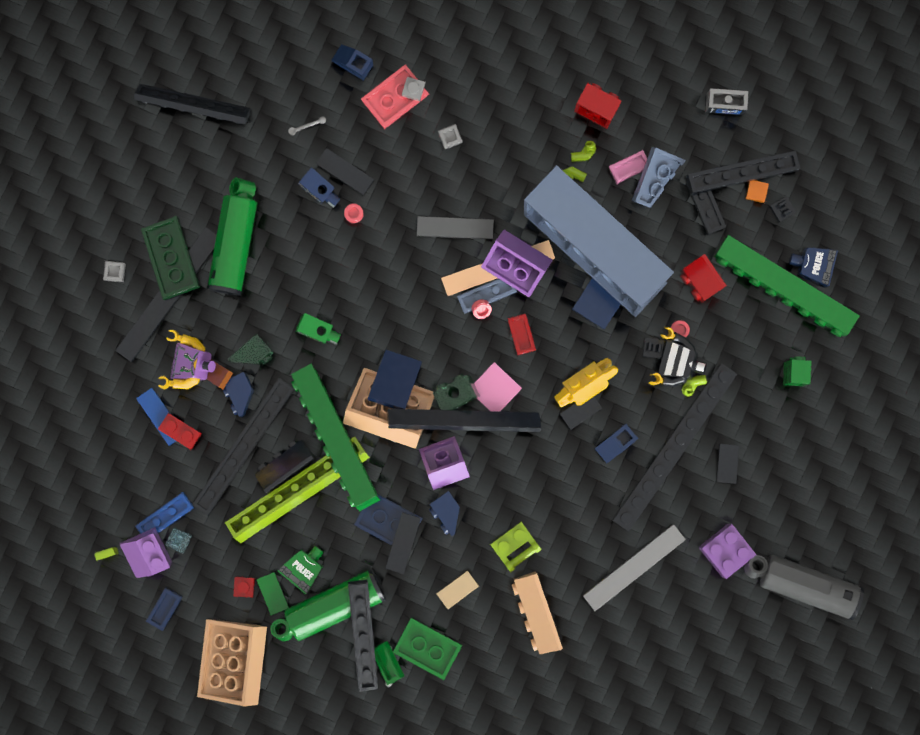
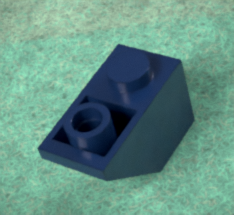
[331,44,373,81]
[223,372,254,417]
[594,424,638,464]
[429,491,460,536]

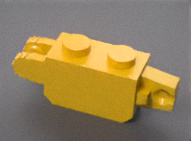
[554,358,618,407]

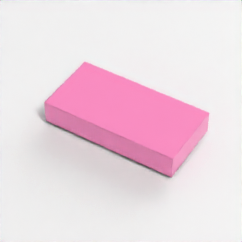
[608,150,647,184]

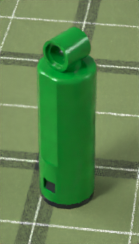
[207,177,257,296]
[270,569,386,642]

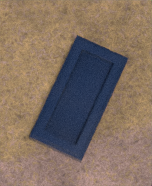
[146,587,183,631]

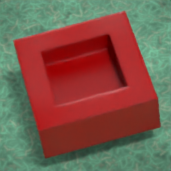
[233,577,255,598]

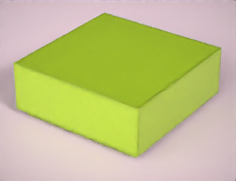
[94,547,119,561]

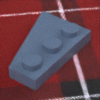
[632,147,686,208]

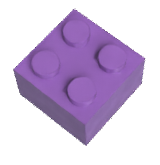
[699,523,756,579]

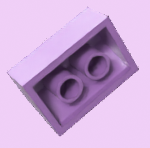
[481,230,552,297]

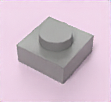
[402,77,425,102]

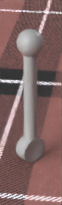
[288,116,326,135]

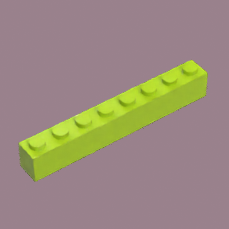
[225,437,370,543]

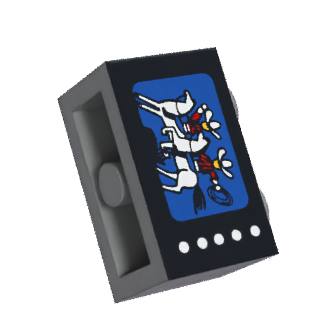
[705,89,748,115]

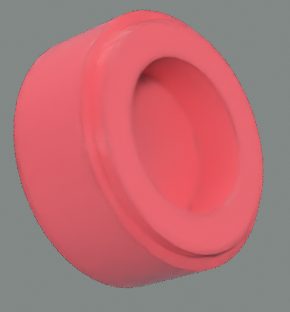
[344,203,363,223]
[471,299,492,319]
[670,320,690,337]

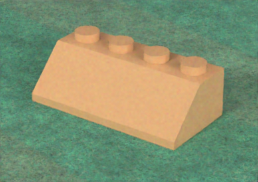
[511,572,563,654]

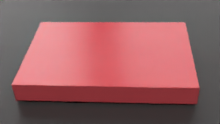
[361,64,429,129]

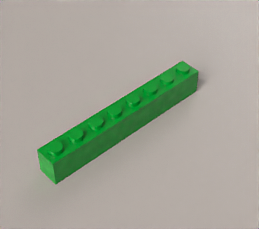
[714,235,860,337]
[291,364,380,511]

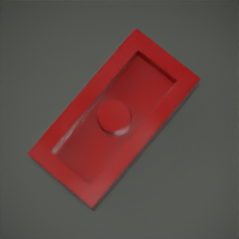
[158,413,202,450]

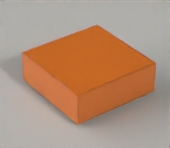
[745,180,769,203]

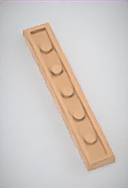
[441,240,555,296]

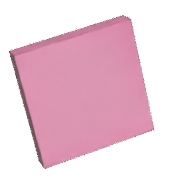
[468,362,522,412]

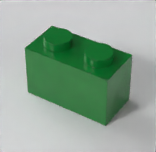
[783,356,811,386]

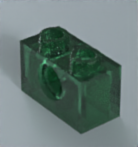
[433,374,480,410]

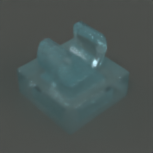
[165,527,192,553]

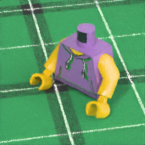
[158,330,216,389]

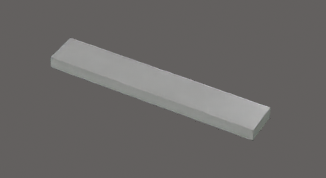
[583,524,686,611]

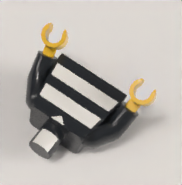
[649,327,707,387]

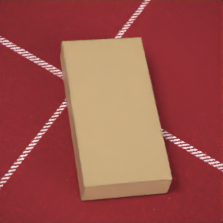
[436,570,479,609]

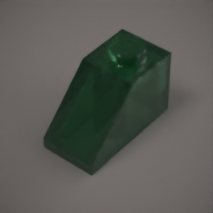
[228,334,274,365]

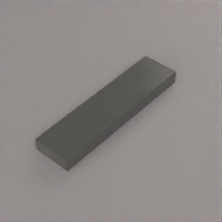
[417,216,494,239]

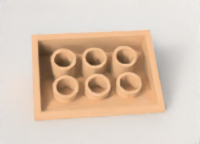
[343,368,436,449]
[197,619,267,706]

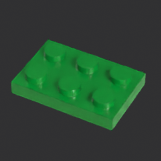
[393,617,462,680]

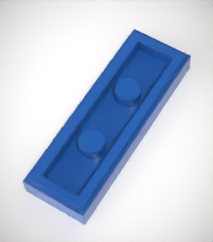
[136,388,176,446]
[136,492,195,534]

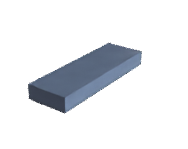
[457,279,517,314]

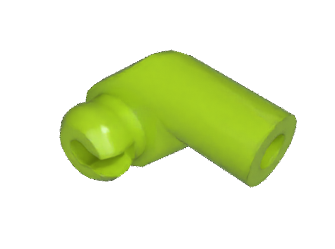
[571,141,596,162]
[562,167,587,182]
[682,375,707,396]

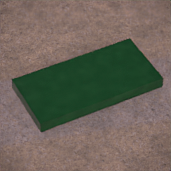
[141,216,200,300]

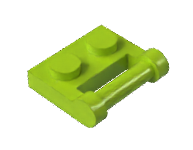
[490,522,542,573]

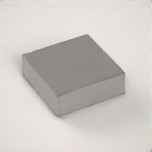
[438,124,462,149]
[103,261,126,282]

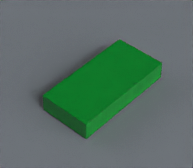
[257,572,290,615]
[374,641,404,685]

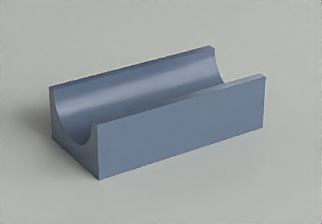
[524,165,674,317]

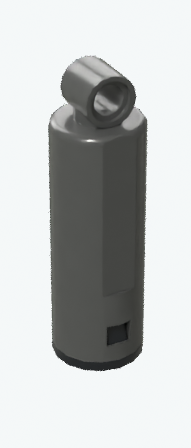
[744,555,864,620]

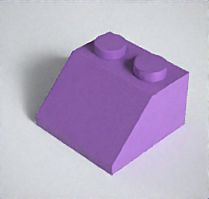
[419,436,470,490]
[120,527,172,578]

